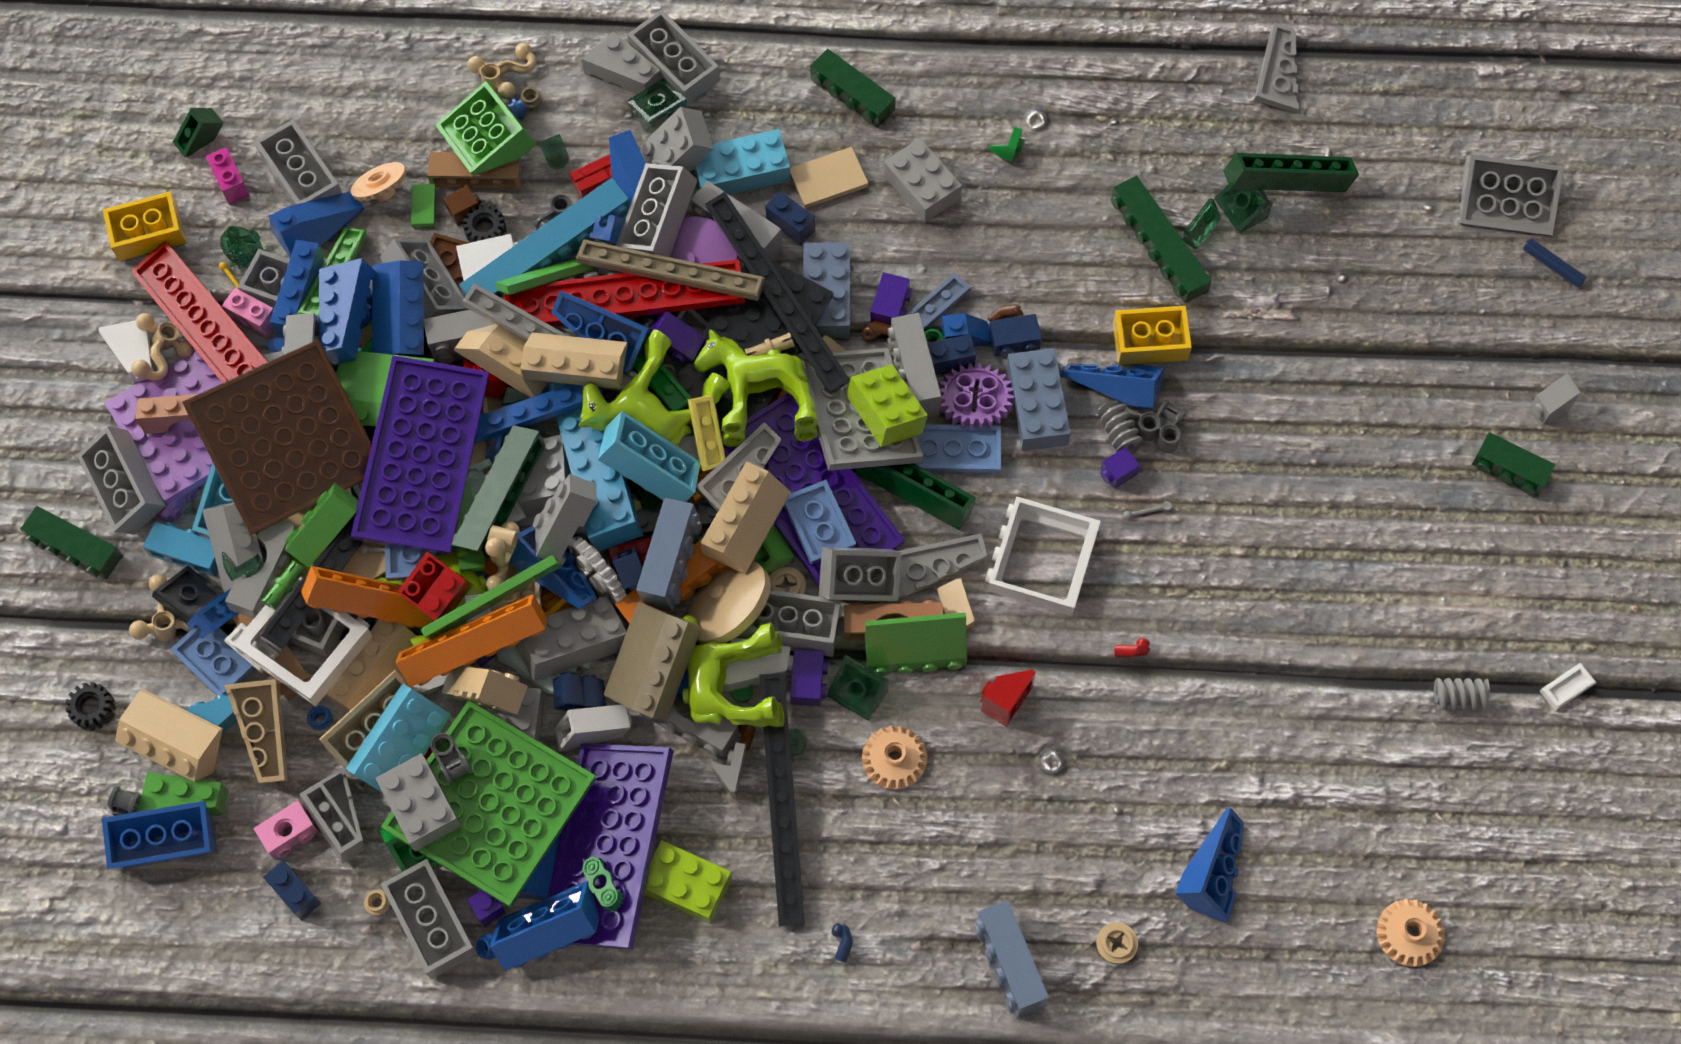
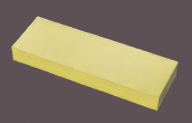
[688,395,725,471]

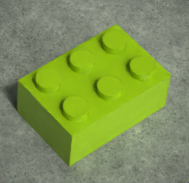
[846,364,928,447]
[644,840,732,925]

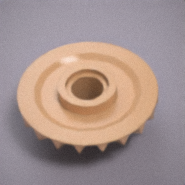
[350,162,407,201]
[862,725,927,790]
[1377,899,1445,967]

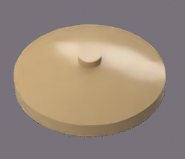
[686,561,771,645]

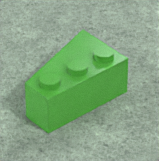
[285,483,358,568]
[137,772,229,817]

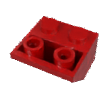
[397,552,473,620]

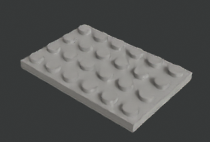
[797,348,923,470]

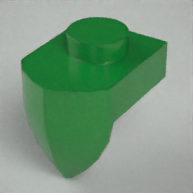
[989,127,1025,163]

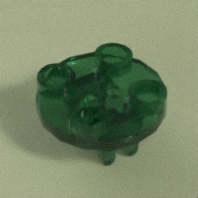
[220,226,264,269]

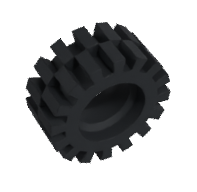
[463,204,507,243]
[65,682,116,731]

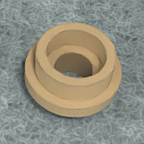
[364,890,390,916]

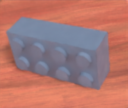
[803,243,850,338]
[1006,348,1071,451]
[636,497,702,612]
[974,900,1049,1019]

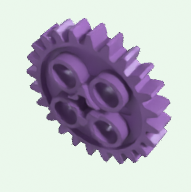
[939,363,1014,431]

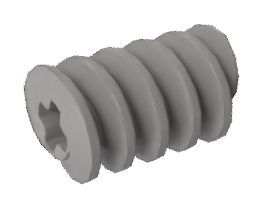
[1097,400,1143,453]
[1433,678,1490,710]

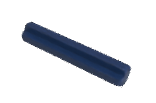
[1523,239,1586,287]

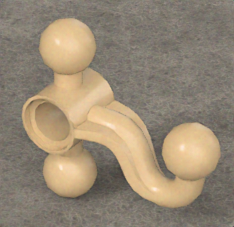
[467,43,537,99]
[131,313,195,381]
[485,521,520,590]
[129,574,192,641]

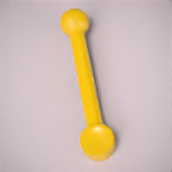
[219,262,239,289]

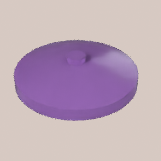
[670,217,740,310]

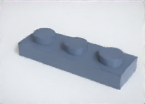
[906,272,971,331]

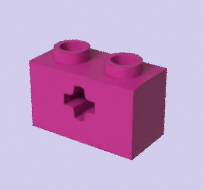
[206,147,250,205]

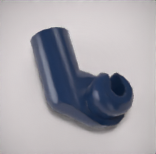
[831,923,853,963]

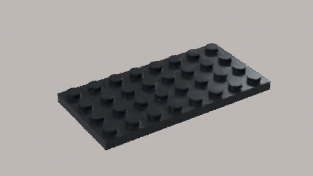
[661,259,834,435]

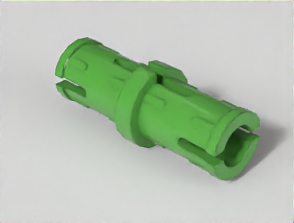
[262,561,305,610]

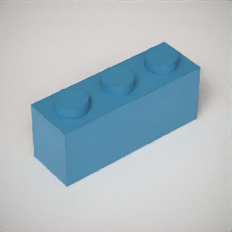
[143,521,218,577]

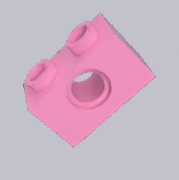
[222,288,274,339]
[253,800,318,859]

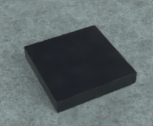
[152,565,223,624]

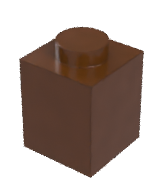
[443,186,482,226]

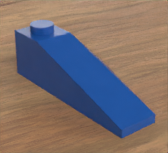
[609,130,646,206]
[1061,364,1165,410]
[1176,808,1244,922]

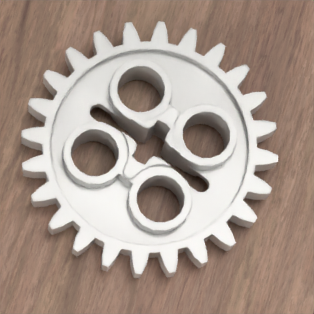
[567,536,626,606]

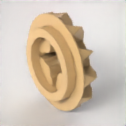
[769,567,806,595]
[1096,922,1138,965]

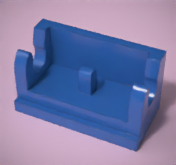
[590,215,625,246]
[186,588,238,638]

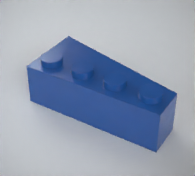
[319,258,375,365]

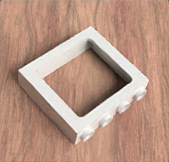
[985,496,1101,616]
[233,577,373,707]

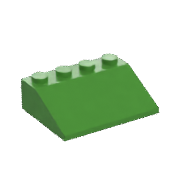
[435,81,537,176]
[336,351,435,426]
[865,612,967,676]

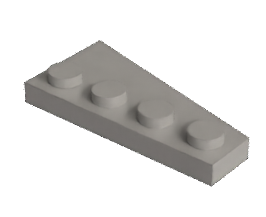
[1254,22,1299,114]
[696,422,781,512]
[898,533,987,601]

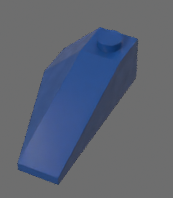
[269,191,364,258]
[551,290,653,373]
[510,526,597,609]

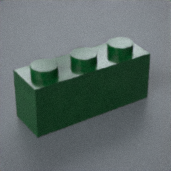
[1472,432,1556,497]

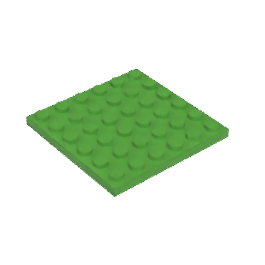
[381,700,596,908]

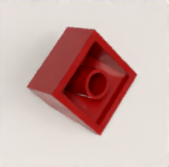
[980,669,1036,727]

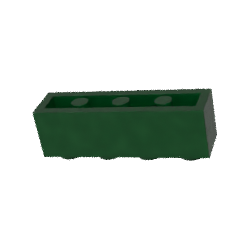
[810,48,896,127]
[20,505,123,579]

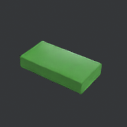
[411,184,436,228]

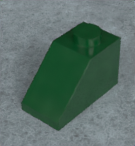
[173,108,224,157]

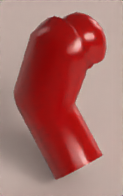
[1114,638,1150,658]

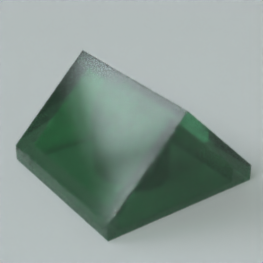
[627,78,687,131]
[1214,184,1273,233]
[826,655,889,721]

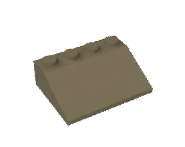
[603,602,702,721]

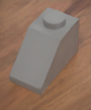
[1531,374,1581,424]

